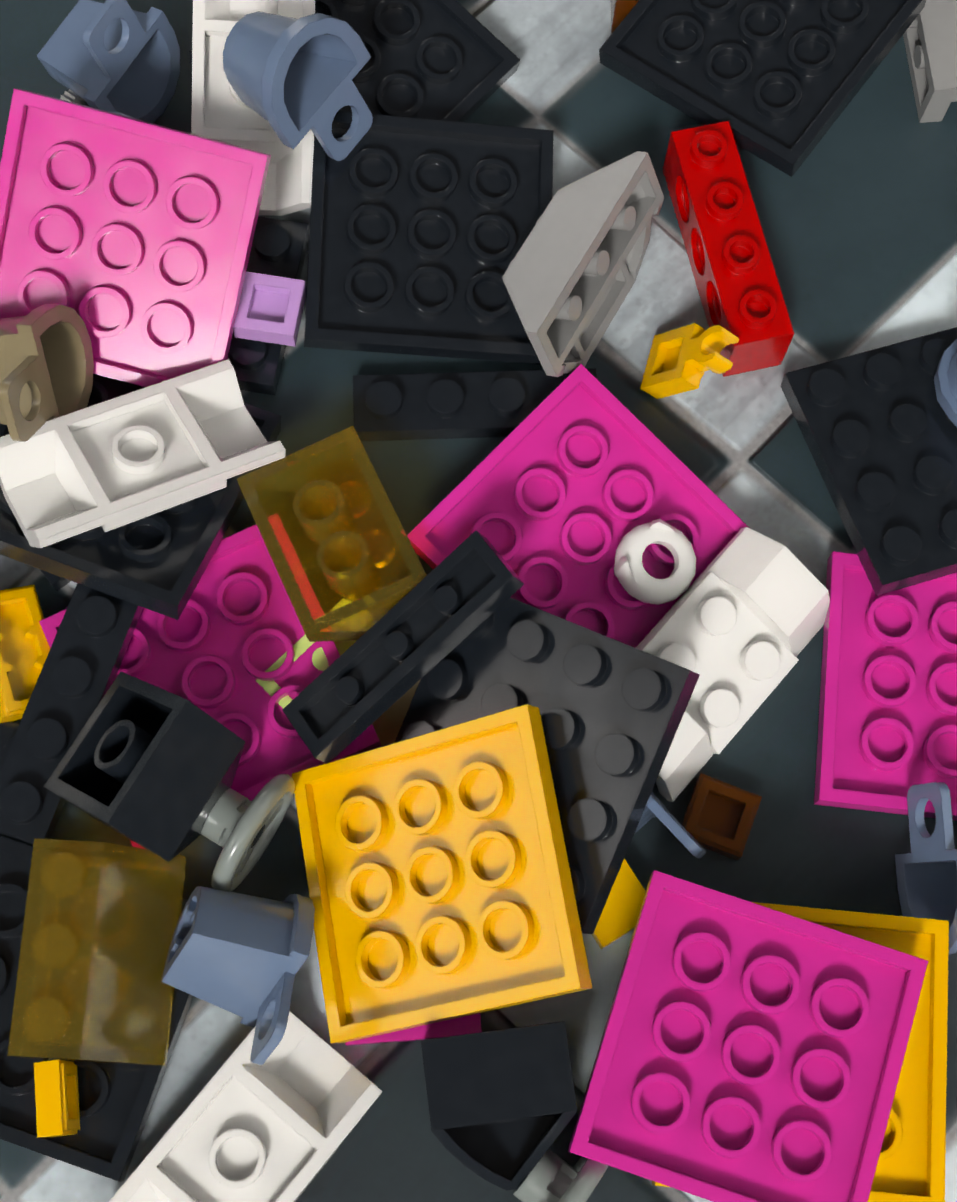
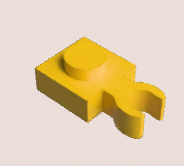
[640,323,739,399]

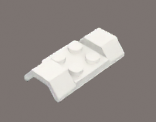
[191,0,315,216]
[0,359,286,548]
[636,527,830,802]
[109,1011,383,1202]

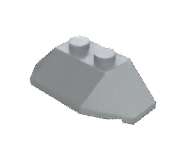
[502,151,664,377]

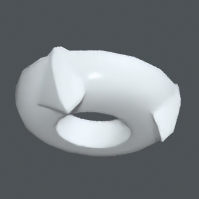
[614,519,696,605]

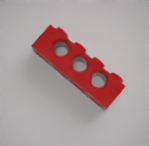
[663,121,795,377]

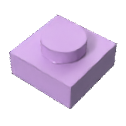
[233,271,307,347]

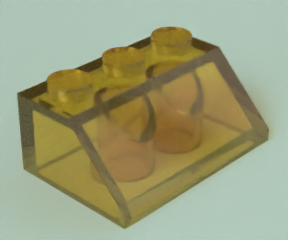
[236,426,427,642]
[7,838,186,1066]

